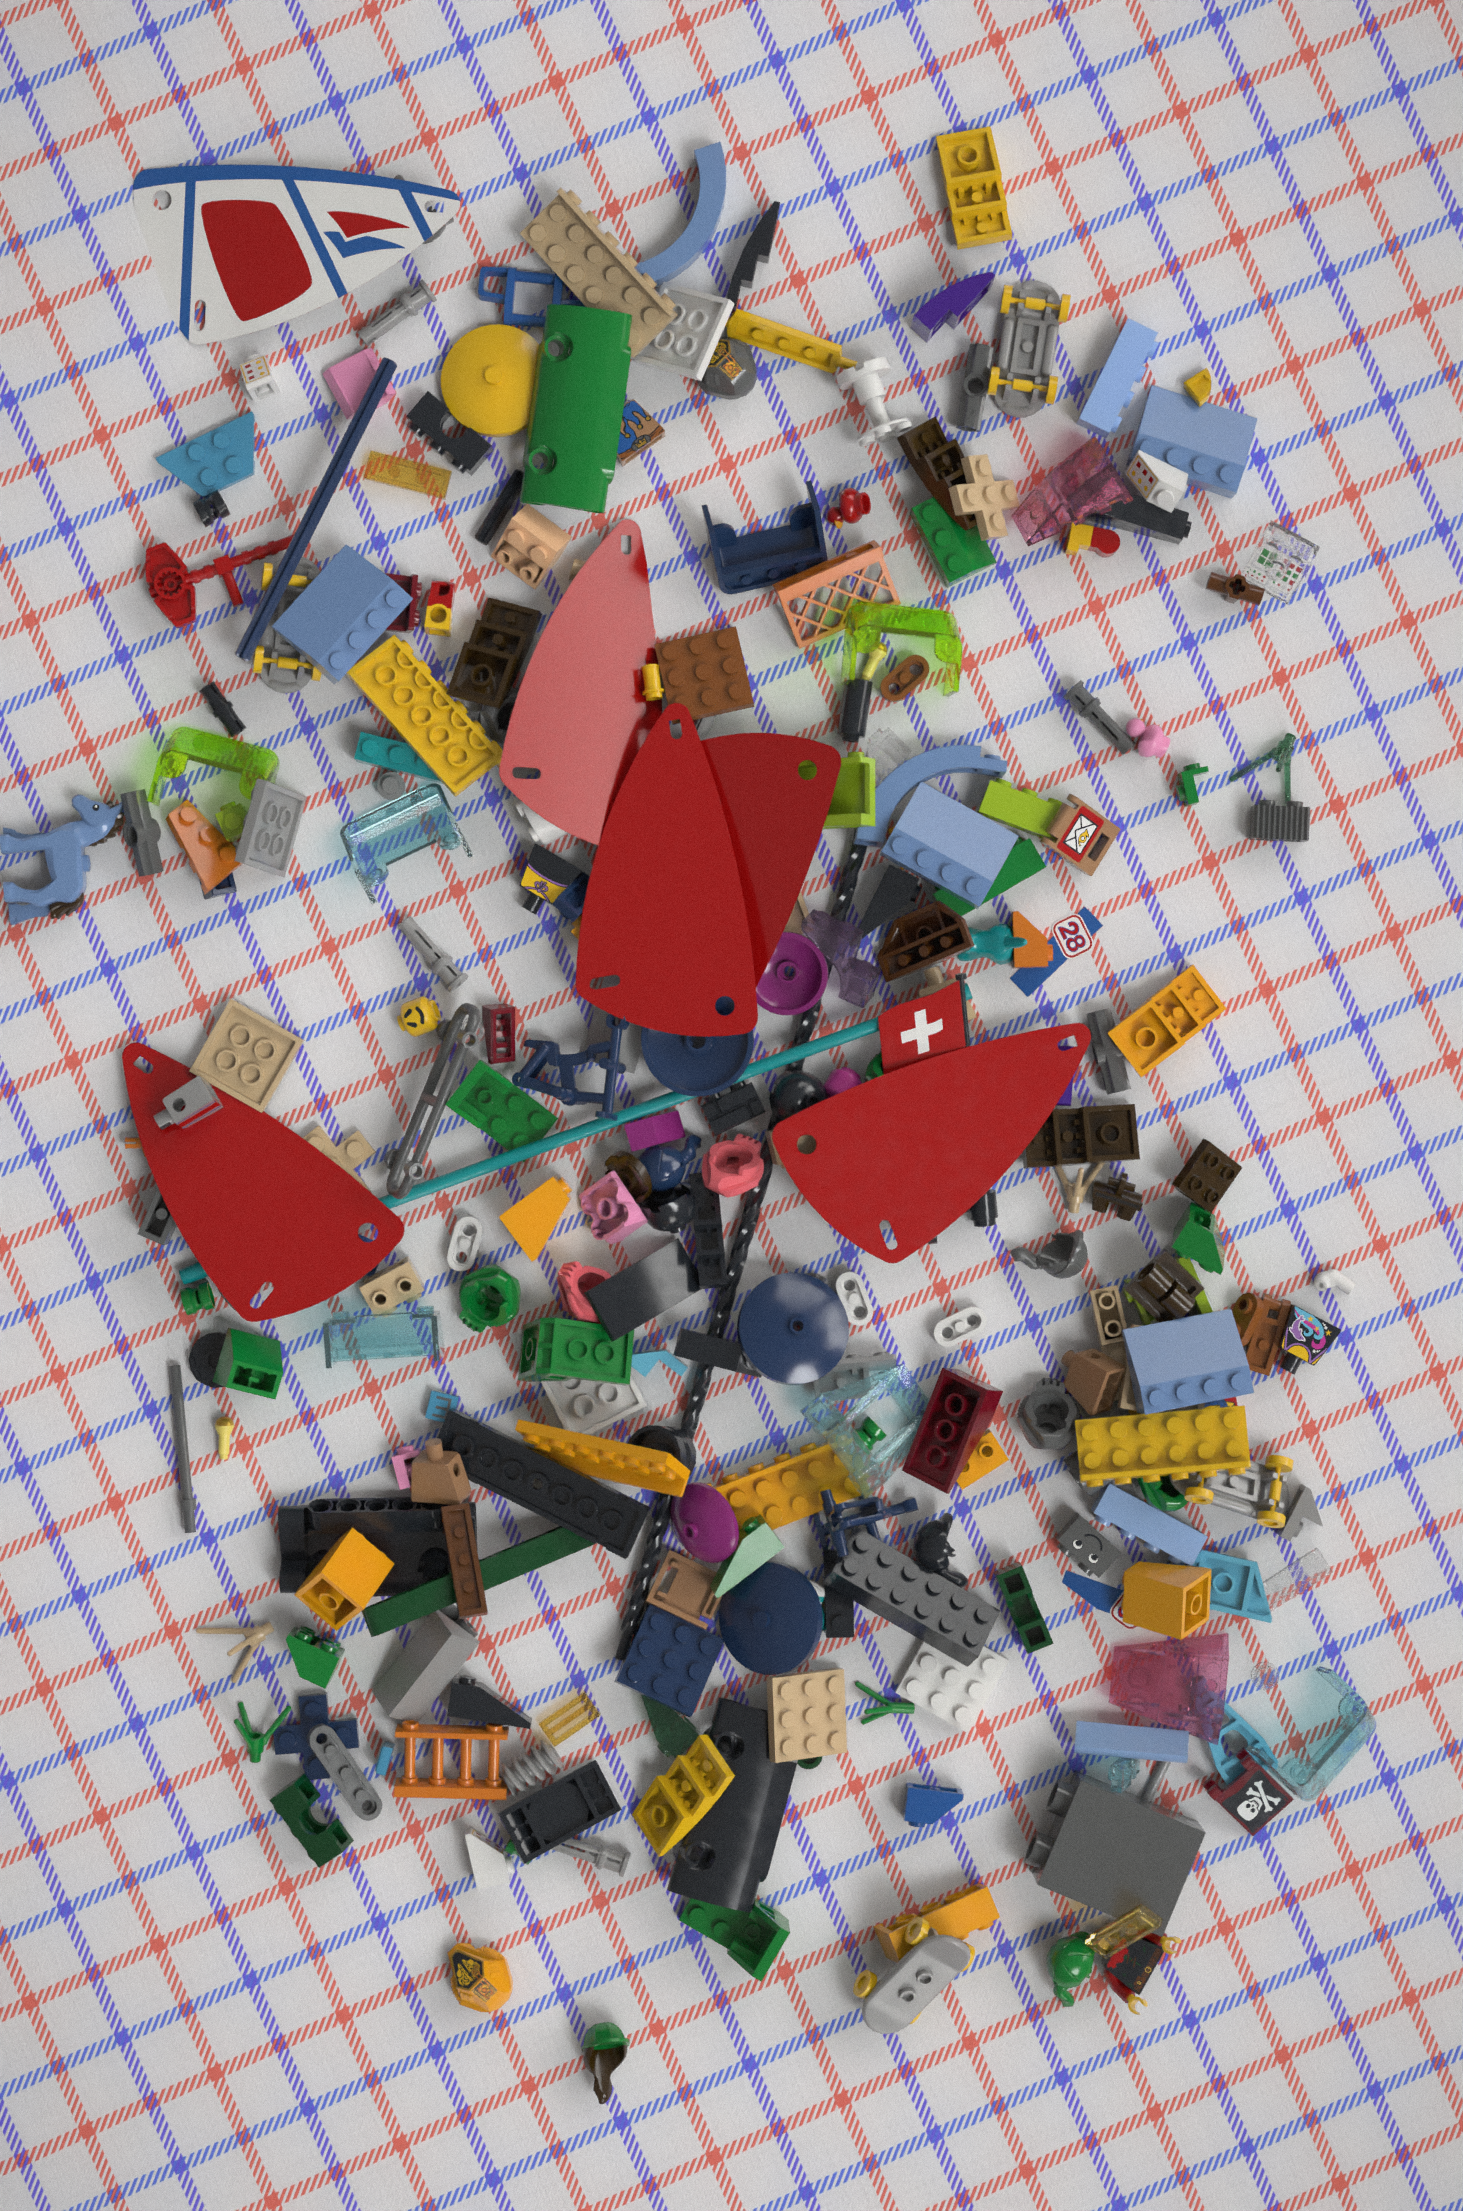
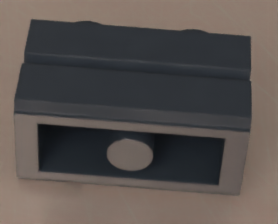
[701,1080,766,1136]

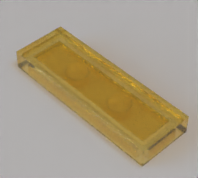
[364,450,452,500]
[1085,1904,1163,1959]

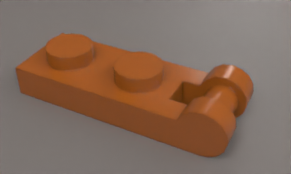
[1245,1293,1291,1376]

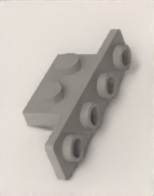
[814,1352,896,1402]

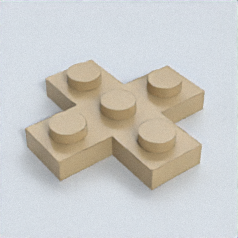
[949,454,1020,541]
[303,1125,376,1192]

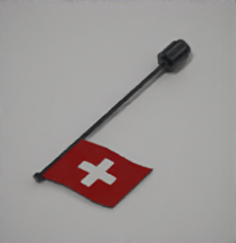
[878,973,998,1227]

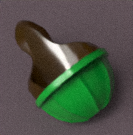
[581,2022,630,2104]

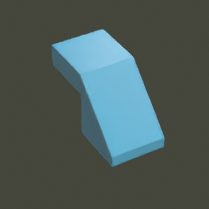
[631,1349,688,1377]

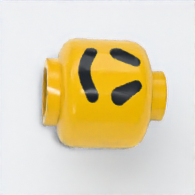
[397,996,441,1037]

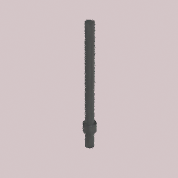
[169,1365,197,1533]

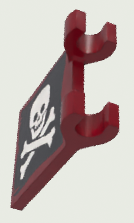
[1202,1747,1294,1836]

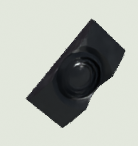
[497,1760,622,1864]

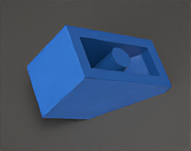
[903,1782,964,1827]

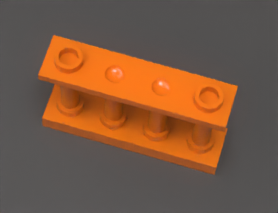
[394,1720,509,1800]

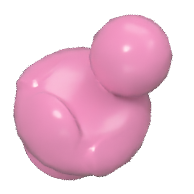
[1126,718,1170,758]

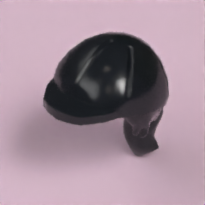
[913,1512,968,1588]

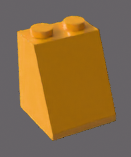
[499,1176,572,1262]
[294,1527,395,1631]
[1121,1561,1211,1640]

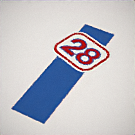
[1010,907,1103,997]
[1062,1570,1138,1630]

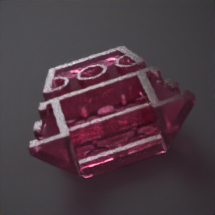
[1011,436,1133,547]
[1108,1633,1229,1745]

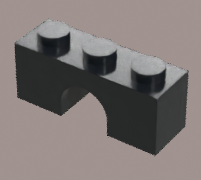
[406,391,493,476]

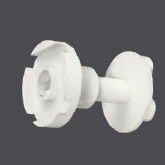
[836,357,913,447]

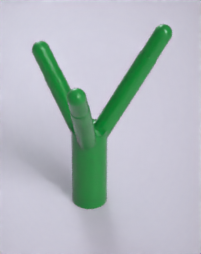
[855,1681,915,1725]

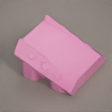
[322,348,396,419]
[578,1171,648,1244]

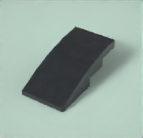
[584,1238,701,1342]

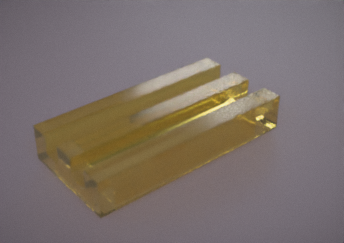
[539,1691,601,1747]

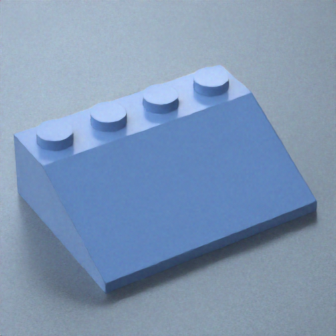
[1126,385,1257,499]
[271,544,413,684]
[880,781,1019,910]
[1122,1309,1254,1415]

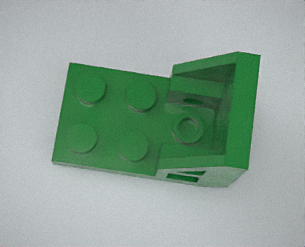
[445,1060,558,1162]
[518,1318,634,1386]
[679,1898,790,1982]

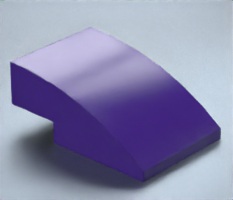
[911,272,996,343]

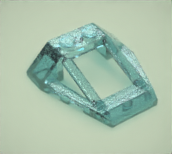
[800,1364,929,1499]

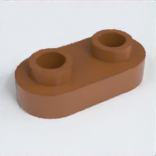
[880,655,929,702]
[1232,1293,1264,1347]

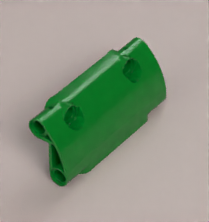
[520,304,632,514]

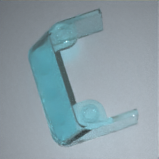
[340,783,473,904]
[323,1306,445,1368]
[1246,1666,1376,1802]

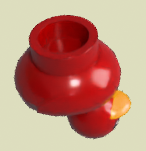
[826,488,871,529]

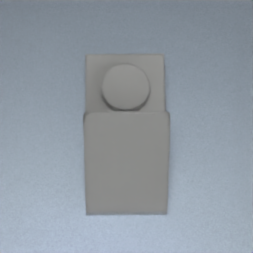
[1276,1484,1323,1541]

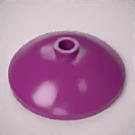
[756,932,828,1016]
[670,1482,739,1563]

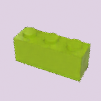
[977,778,1063,842]

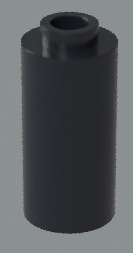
[837,678,873,743]

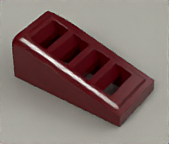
[482,1003,515,1064]

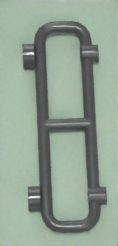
[384,1003,480,1199]

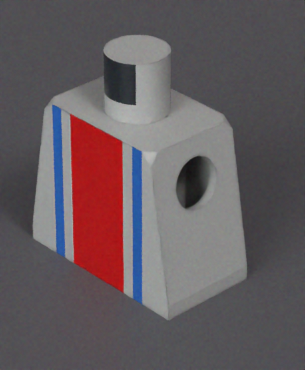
[154,1076,223,1130]

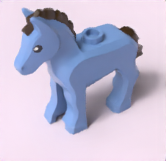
[0,794,124,925]

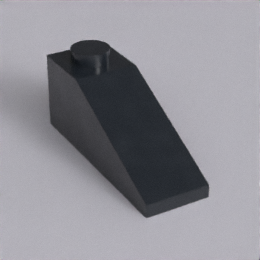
[852,864,921,943]
[673,1328,762,1378]
[823,1549,854,1638]
[447,1675,532,1729]

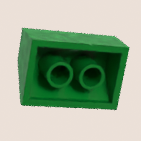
[910,497,997,588]

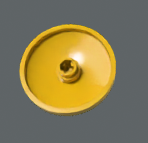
[441,324,539,437]

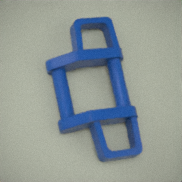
[478,267,586,328]

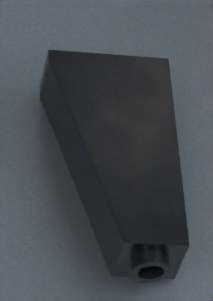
[1082,482,1192,545]

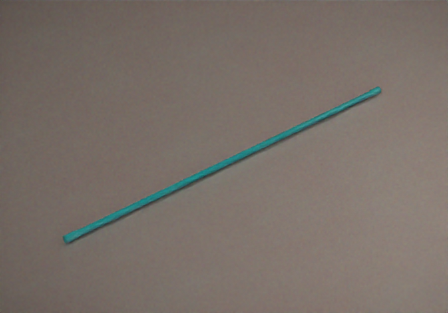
[179,983,973,1285]

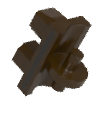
[1092,1172,1143,1221]

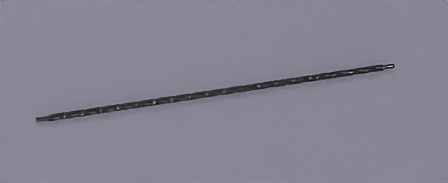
[615,828,868,1661]

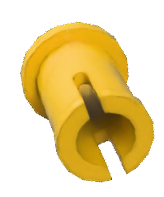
[641,664,665,701]

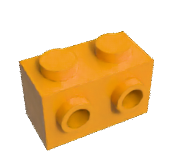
[956,1429,1009,1490]

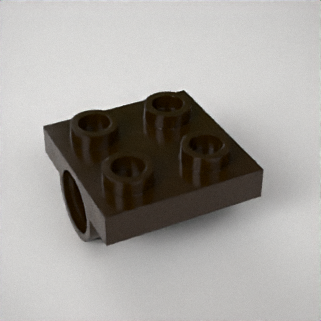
[1172,1138,1243,1213]
[1124,1248,1205,1322]

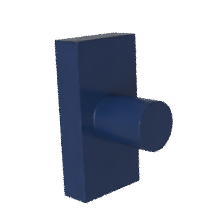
[552,872,590,922]

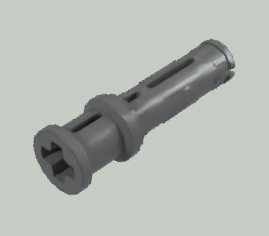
[1063,680,1135,755]

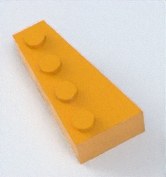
[873,1883,1000,1963]

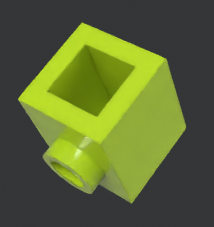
[215,801,248,843]

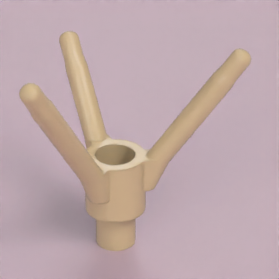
[1055,1163,1105,1213]
[196,1622,274,1683]

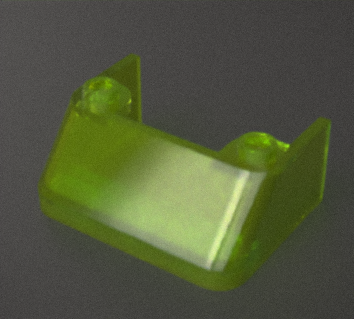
[840,601,962,697]
[147,727,280,807]

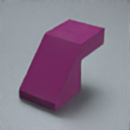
[624,1110,686,1152]

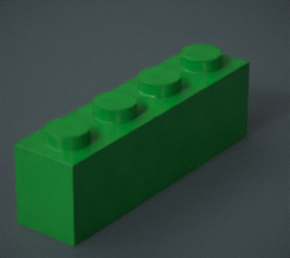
[932,837,1046,916]

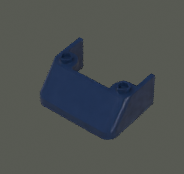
[702,480,828,595]

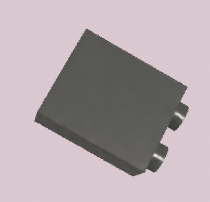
[1025,1770,1206,1937]

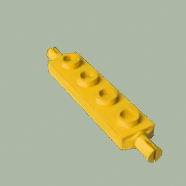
[725,309,857,374]

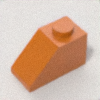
[1012,911,1053,969]

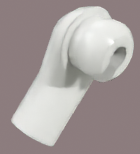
[1314,1269,1356,1295]

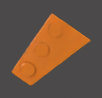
[165,799,243,895]

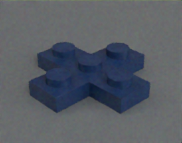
[273,1693,360,1780]

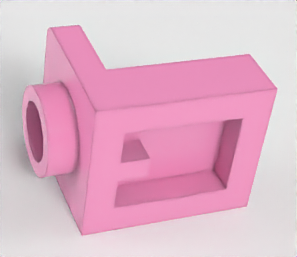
[391,1445,421,1490]

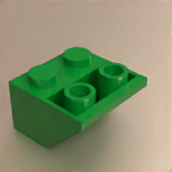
[1172,1202,1225,1275]
[212,1328,283,1400]
[286,1625,345,1689]

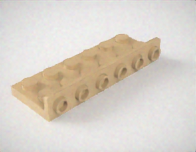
[520,187,678,358]

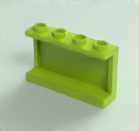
[798,752,875,829]

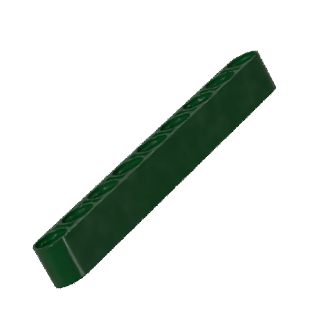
[361,1526,597,1637]

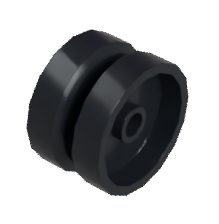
[627,1425,696,1476]

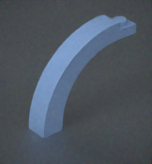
[635,142,726,288]
[854,745,1008,848]

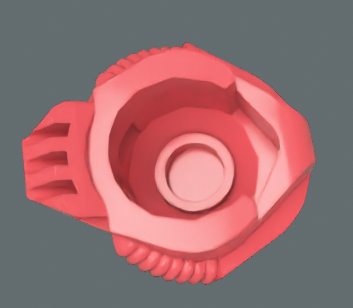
[702,1134,764,1198]
[557,1261,612,1324]

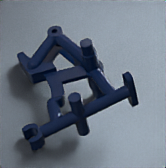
[512,1014,630,1121]
[813,1489,919,1558]

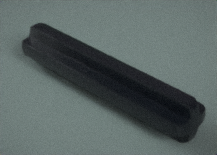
[475,469,524,545]

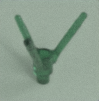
[1229,733,1296,804]

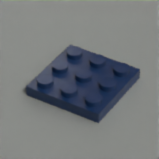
[614,1604,724,1717]

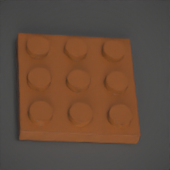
[654,626,754,725]

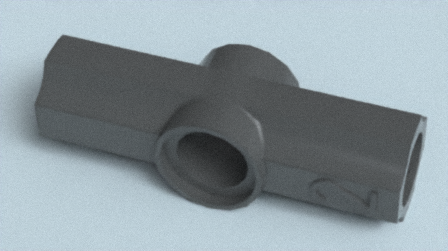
[956,343,994,432]
[120,789,164,877]
[1086,1008,1131,1095]

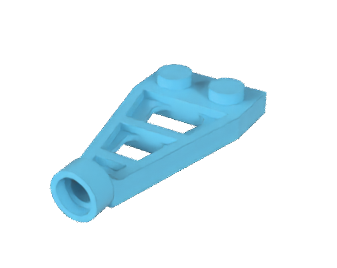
[1185,1676,1279,1785]

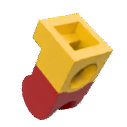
[1065,522,1120,558]
[424,580,455,637]

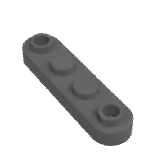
[307,1724,382,1821]

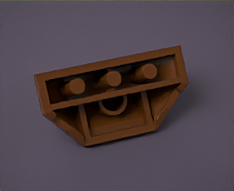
[877,900,974,982]

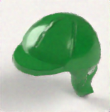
[1046,1931,1096,2007]

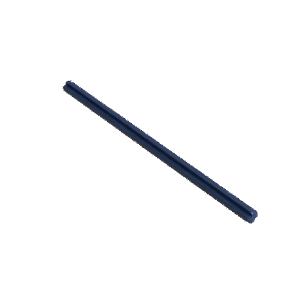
[235,357,397,662]

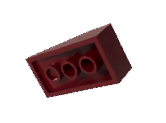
[902,1368,1003,1494]

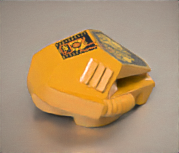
[447,1943,513,2012]

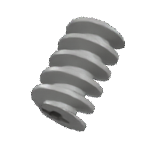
[501,1740,564,1797]

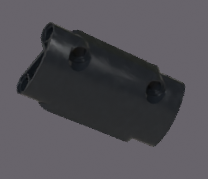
[278,1497,477,1597]
[667,1697,798,1912]

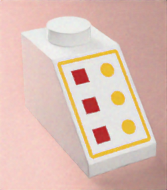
[239,354,280,402]
[1125,450,1188,513]
[465,1828,515,1890]

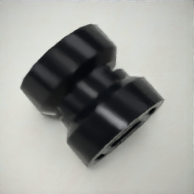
[193,490,231,527]

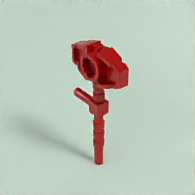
[145,534,294,629]

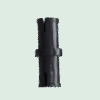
[199,681,247,738]

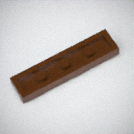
[440,1503,488,1619]

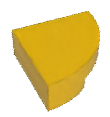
[1183,368,1211,407]

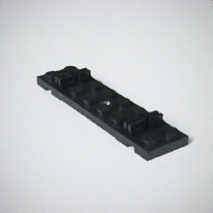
[437,1408,650,1559]

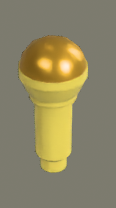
[861,641,887,681]
[215,1416,234,1459]

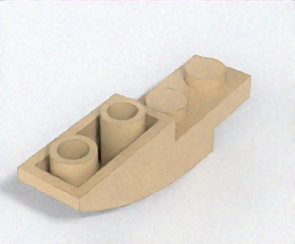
[1090,1285,1127,1401]

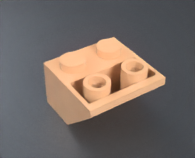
[491,504,572,589]

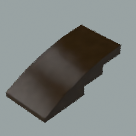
[897,416,977,531]
[446,598,542,709]
[1022,1104,1140,1169]

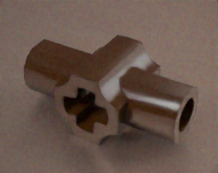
[1206,572,1265,606]

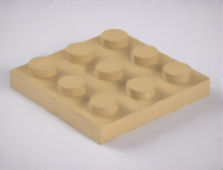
[189,999,305,1113]
[767,1668,847,1763]

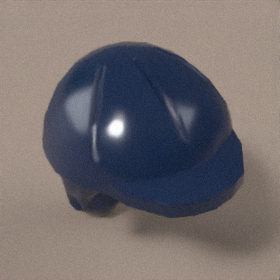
[638,1134,702,1192]

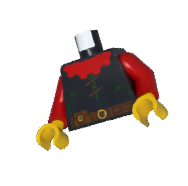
[1095,1925,1181,2015]

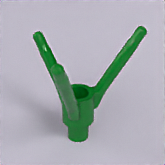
[234,1702,291,1763]

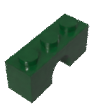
[994,1561,1054,1654]
[269,1773,354,1868]

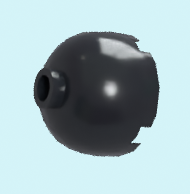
[769,1069,827,1121]
[639,1182,697,1234]

